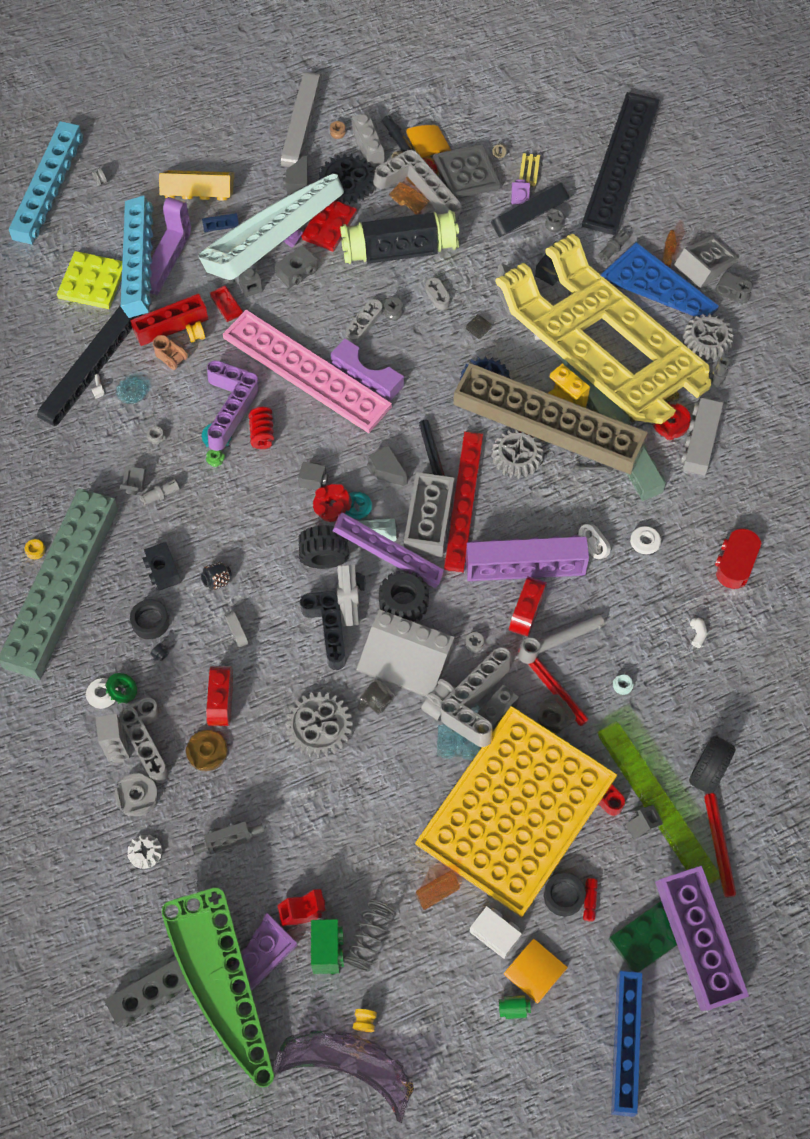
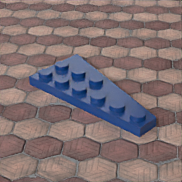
[600,242,719,318]

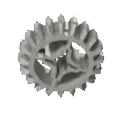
[683,314,734,361]
[491,430,543,479]

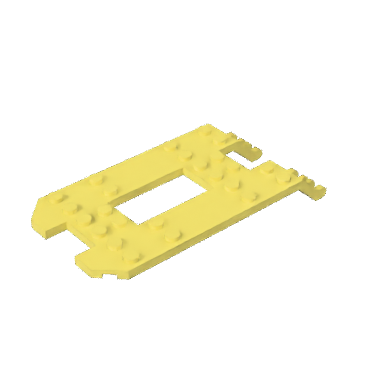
[496,234,711,424]

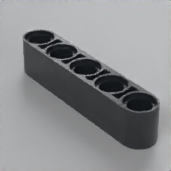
[490,182,570,238]

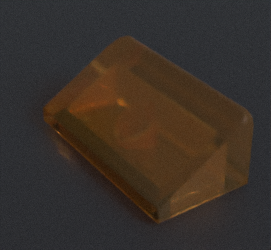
[416,870,460,910]

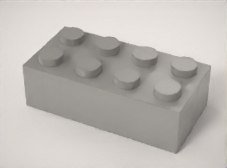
[404,472,454,557]

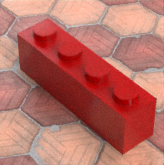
[130,294,209,346]

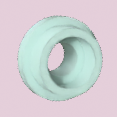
[613,675,634,695]

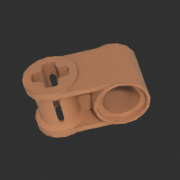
[153,335,188,370]

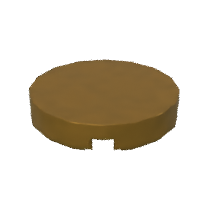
[186,730,228,771]

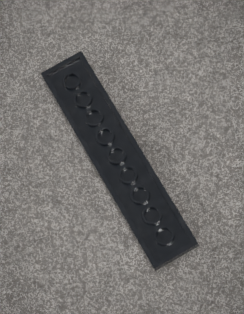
[581,92,660,236]

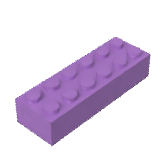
[466,535,589,581]
[655,866,749,1011]

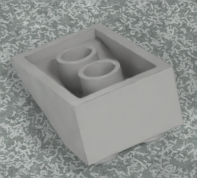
[674,236,739,288]

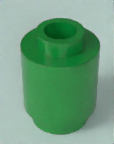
[499,995,531,1019]

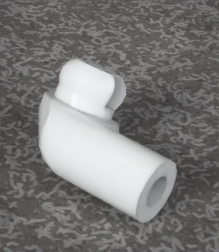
[690,618,708,648]

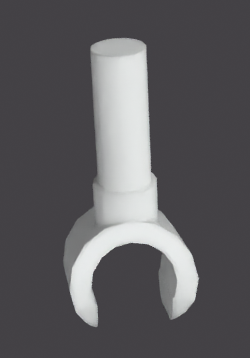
[91,374,105,399]

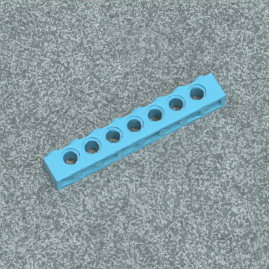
[9,121,83,244]
[121,195,154,318]

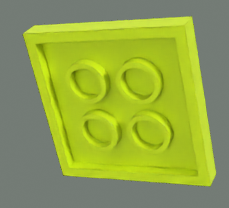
[57,251,122,309]

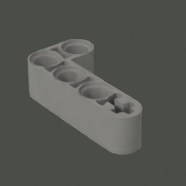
[119,698,168,783]

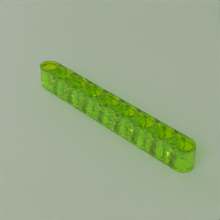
[597,721,720,885]

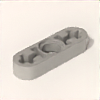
[345,299,382,344]

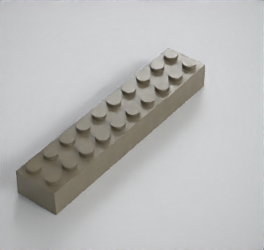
[453,363,648,475]

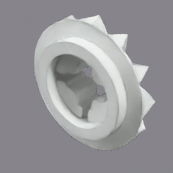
[127,835,162,869]

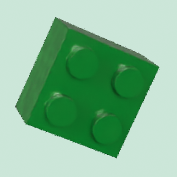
[311,919,344,974]

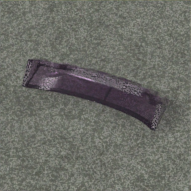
[273,1030,414,1123]

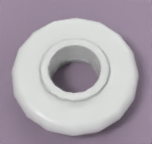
[630,526,661,554]
[86,678,118,709]

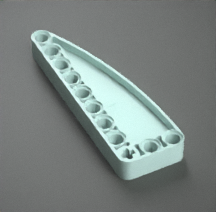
[198,174,344,280]

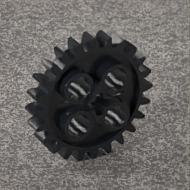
[319,153,375,204]

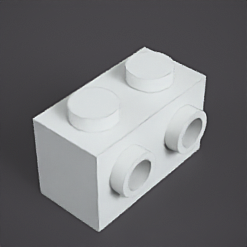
[470,906,522,959]

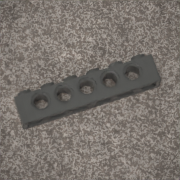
[104,936,237,1028]

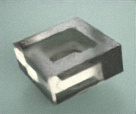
[466,314,492,339]

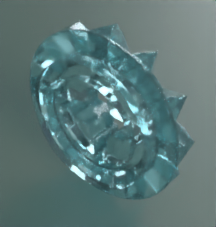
[116,376,146,404]

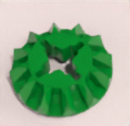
[105,673,137,704]

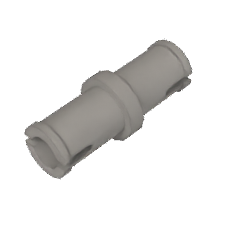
[139,479,179,507]

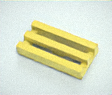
[519,153,540,186]

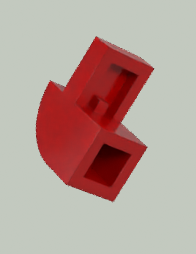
[278,889,326,926]

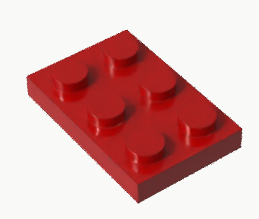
[301,201,357,252]

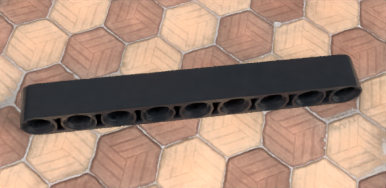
[37,305,144,426]

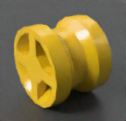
[186,321,205,343]
[353,1009,377,1032]

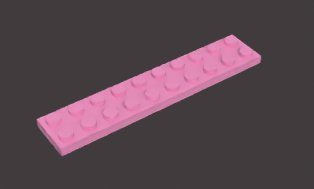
[223,310,392,433]

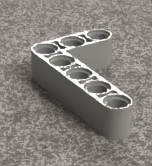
[373,150,462,223]
[440,647,511,747]

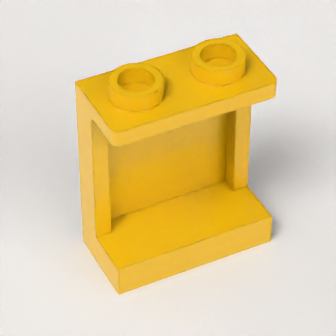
[548,363,590,408]

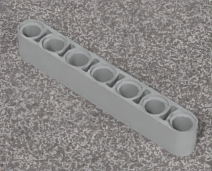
[281,72,321,167]

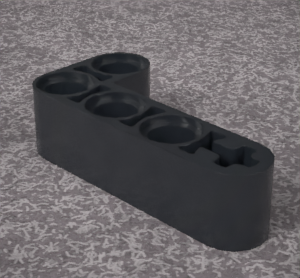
[300,591,346,670]

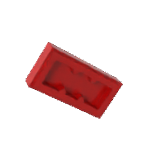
[209,285,243,322]

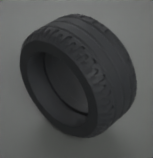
[689,736,736,794]

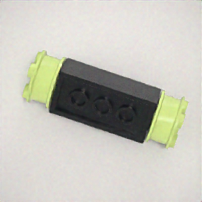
[340,210,459,264]

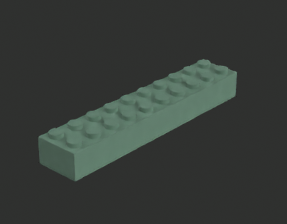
[0,488,118,680]

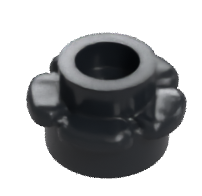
[150,643,169,661]

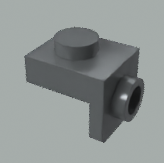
[120,466,146,495]

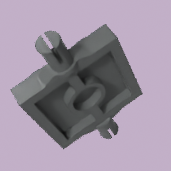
[192,821,264,855]

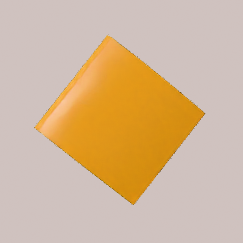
[406,125,451,158]
[504,939,568,1004]

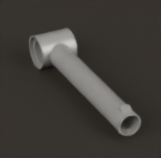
[518,615,604,664]

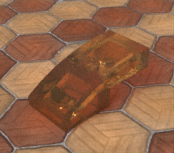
[389,182,429,215]
[662,230,677,268]

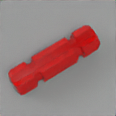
[583,878,598,922]

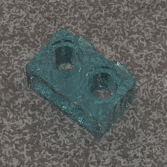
[437,725,479,760]

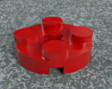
[652,402,691,440]
[313,484,352,522]

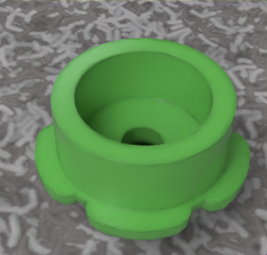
[206,450,225,467]

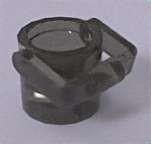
[357,679,396,715]
[537,694,576,735]

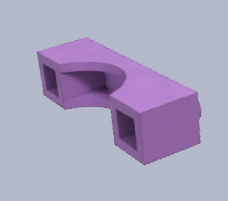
[331,338,404,401]

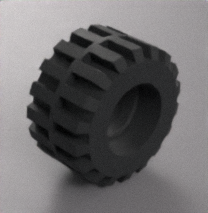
[299,525,349,569]
[379,570,429,623]

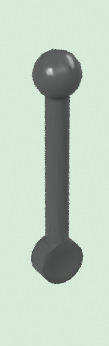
[573,465,613,472]

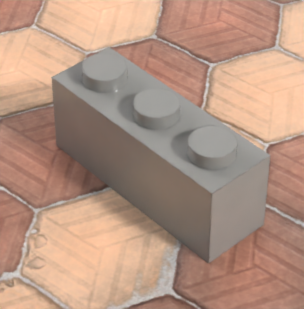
[352,113,384,168]
[96,714,130,763]

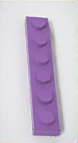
[333,513,444,588]

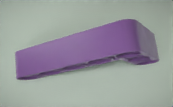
[150,197,191,295]
[207,360,258,451]

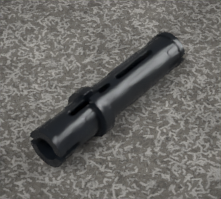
[382,115,414,152]

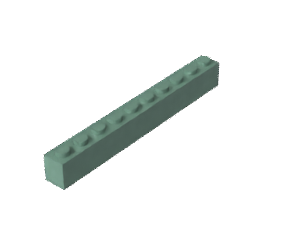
[558,354,666,501]

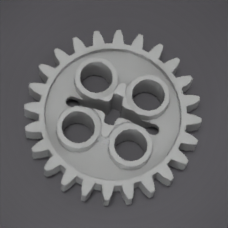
[285,692,353,758]

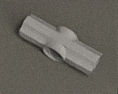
[337,565,359,626]

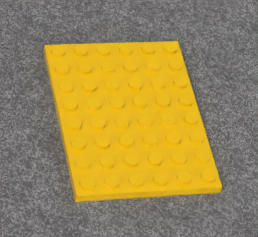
[415,706,617,918]

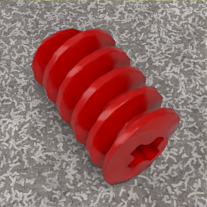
[249,407,274,449]

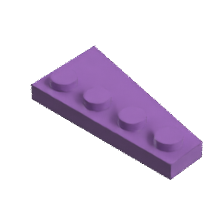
[231,913,298,993]

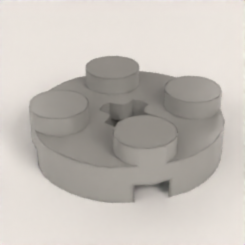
[115,773,158,816]

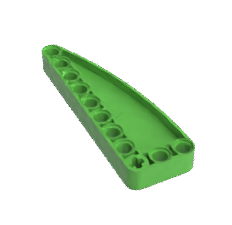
[162,888,274,1087]

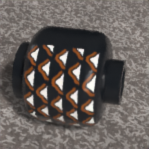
[201,561,232,590]

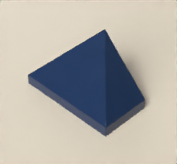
[202,213,239,232]

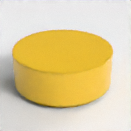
[25,539,46,559]

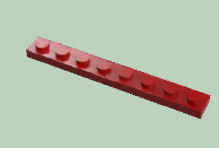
[444,431,483,573]

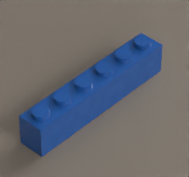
[611,971,642,1117]

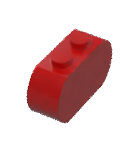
[715,529,762,589]
[509,576,547,637]
[206,666,233,726]

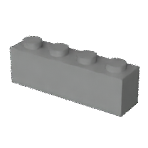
[681,398,723,476]

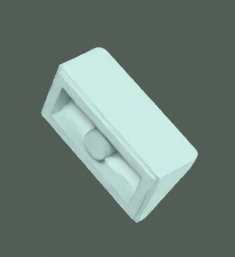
[358,518,397,541]

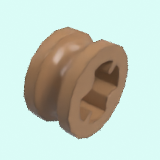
[330,121,346,139]

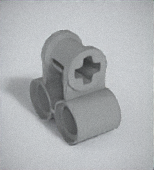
[421,679,456,721]

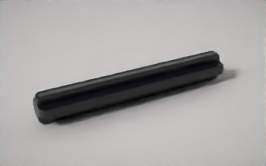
[419,419,445,476]

